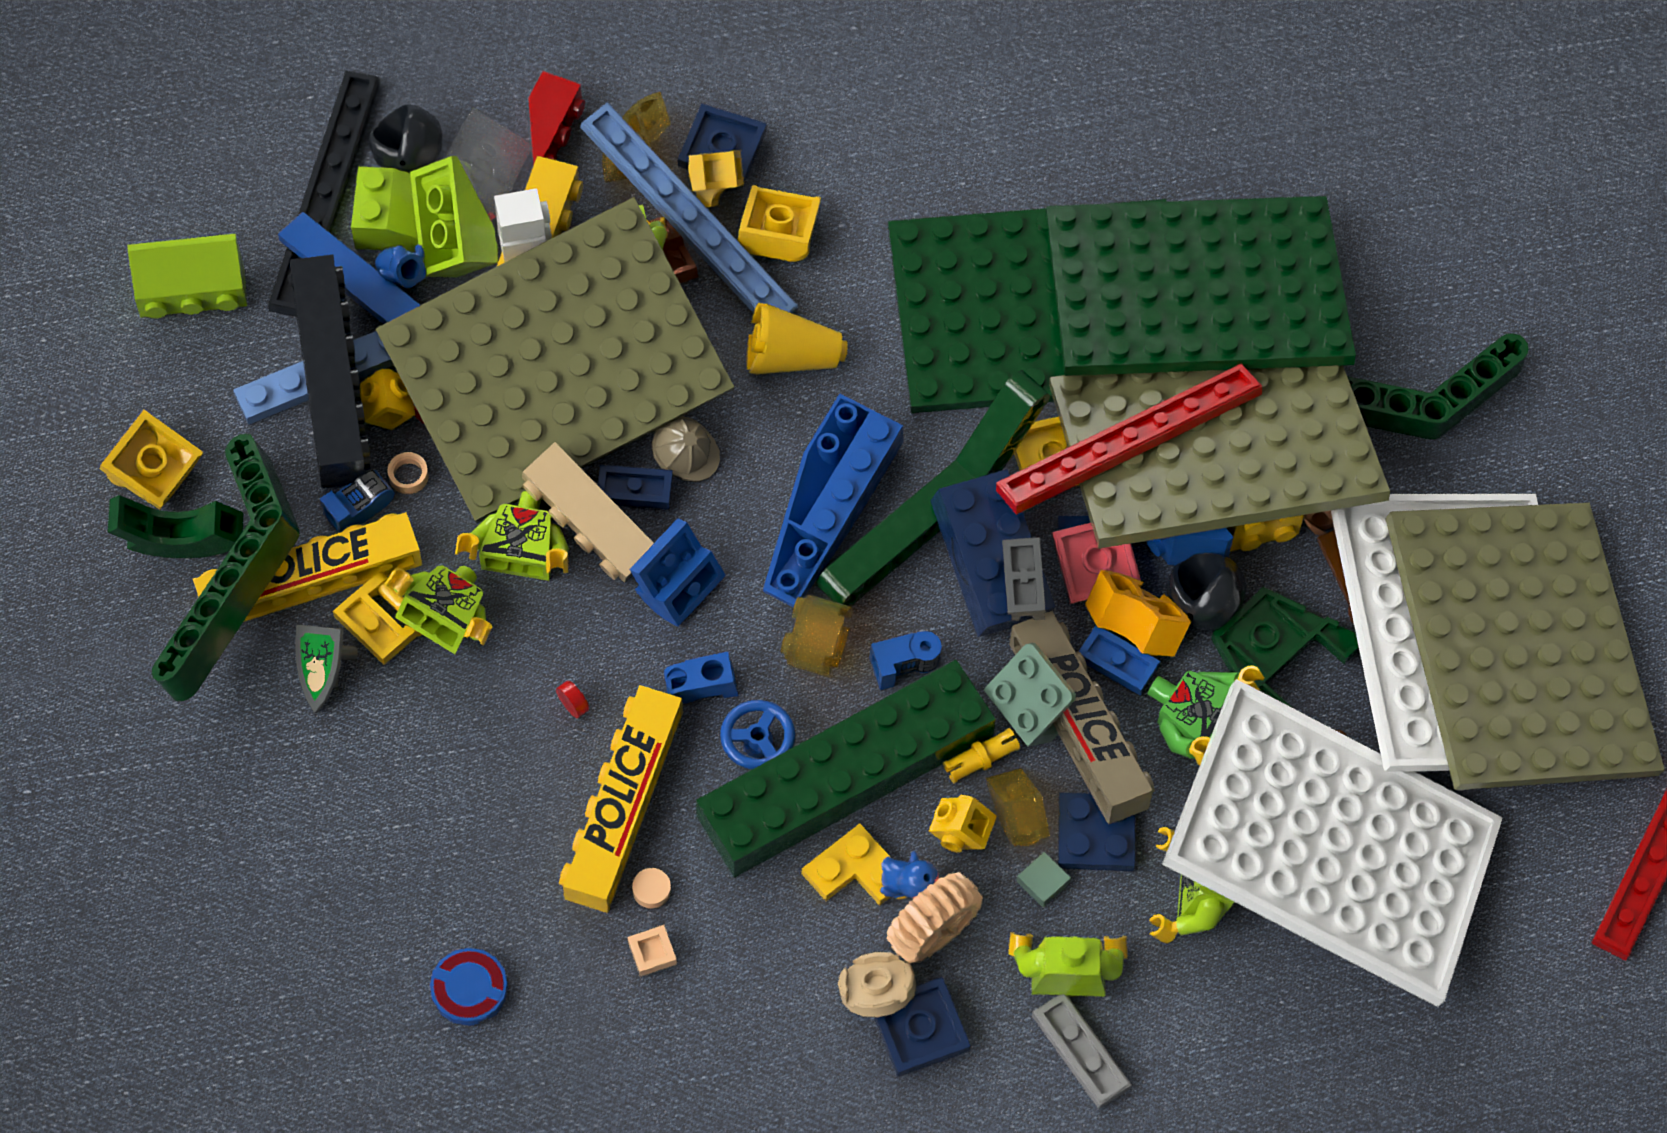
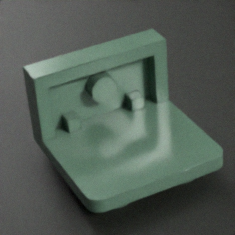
[983,643,1076,746]

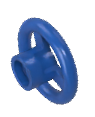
[720,700,796,770]

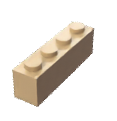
[522,442,654,583]

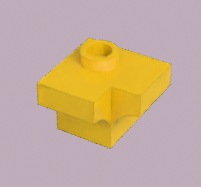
[688,150,744,207]

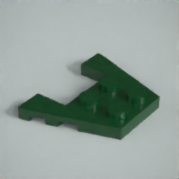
[1211,587,1359,708]

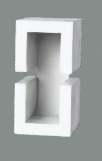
[494,188,552,262]

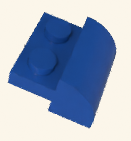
[629,518,726,627]

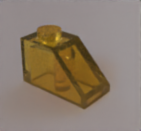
[986,768,1050,847]

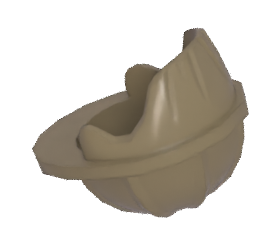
[652,416,720,482]

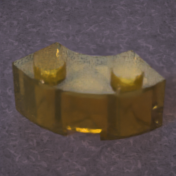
[602,91,671,183]

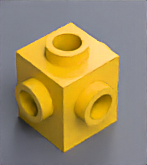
[360,368,415,430]
[929,795,997,853]

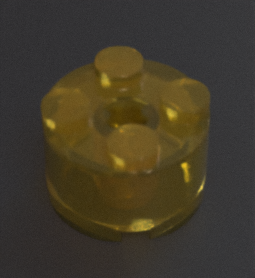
[781,594,853,678]

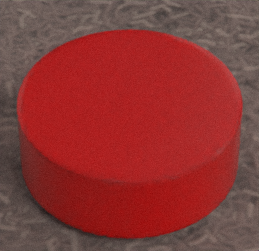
[556,681,589,719]

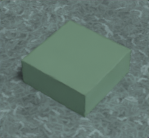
[1016,852,1071,907]

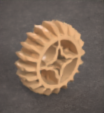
[887,872,983,964]

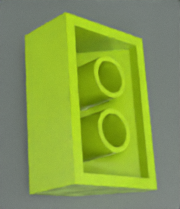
[127,234,247,318]

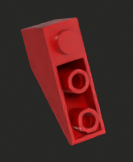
[528,71,585,166]

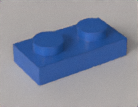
[1079,626,1160,696]

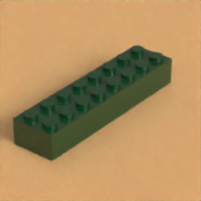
[696,660,996,878]

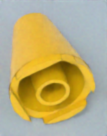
[746,303,848,374]

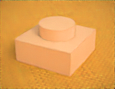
[627,925,677,977]

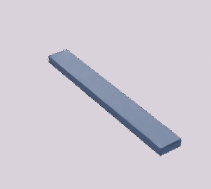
[580,102,798,314]

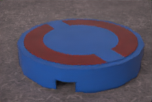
[430,948,508,1026]

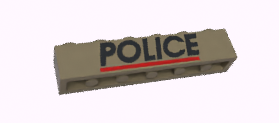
[1009,611,1154,825]

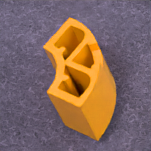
[1085,570,1191,657]

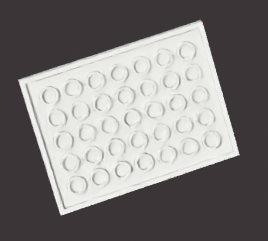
[1331,494,1538,772]
[1162,679,1503,1007]

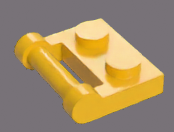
[333,572,423,665]

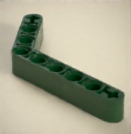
[1347,333,1529,439]
[816,370,1050,610]
[152,434,300,702]

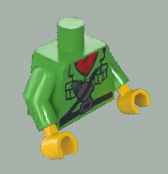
[1147,666,1265,766]

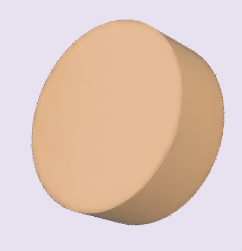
[632,868,671,909]

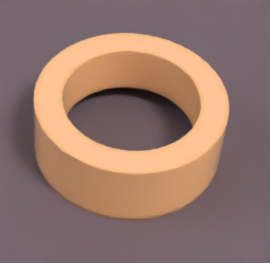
[387,452,429,494]

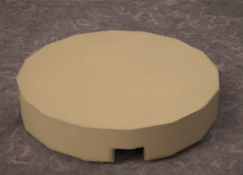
[838,952,916,1017]

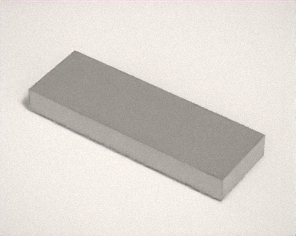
[1032,995,1132,1109]

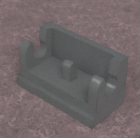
[1002,537,1046,621]

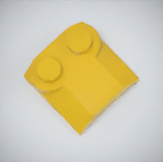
[738,185,821,262]
[99,410,204,509]

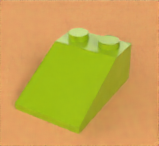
[410,156,498,277]
[351,167,418,252]

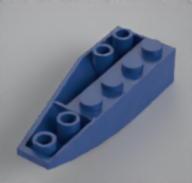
[763,393,904,609]

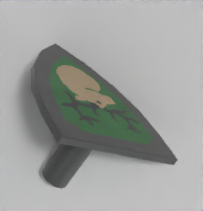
[295,624,358,713]

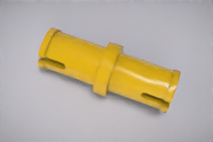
[943,728,1020,783]

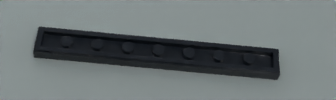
[268,70,380,317]

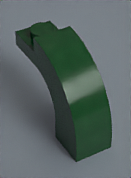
[108,495,244,558]

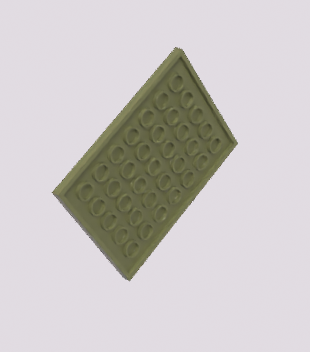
[375,197,735,522]
[1050,365,1390,549]
[1385,502,1665,790]

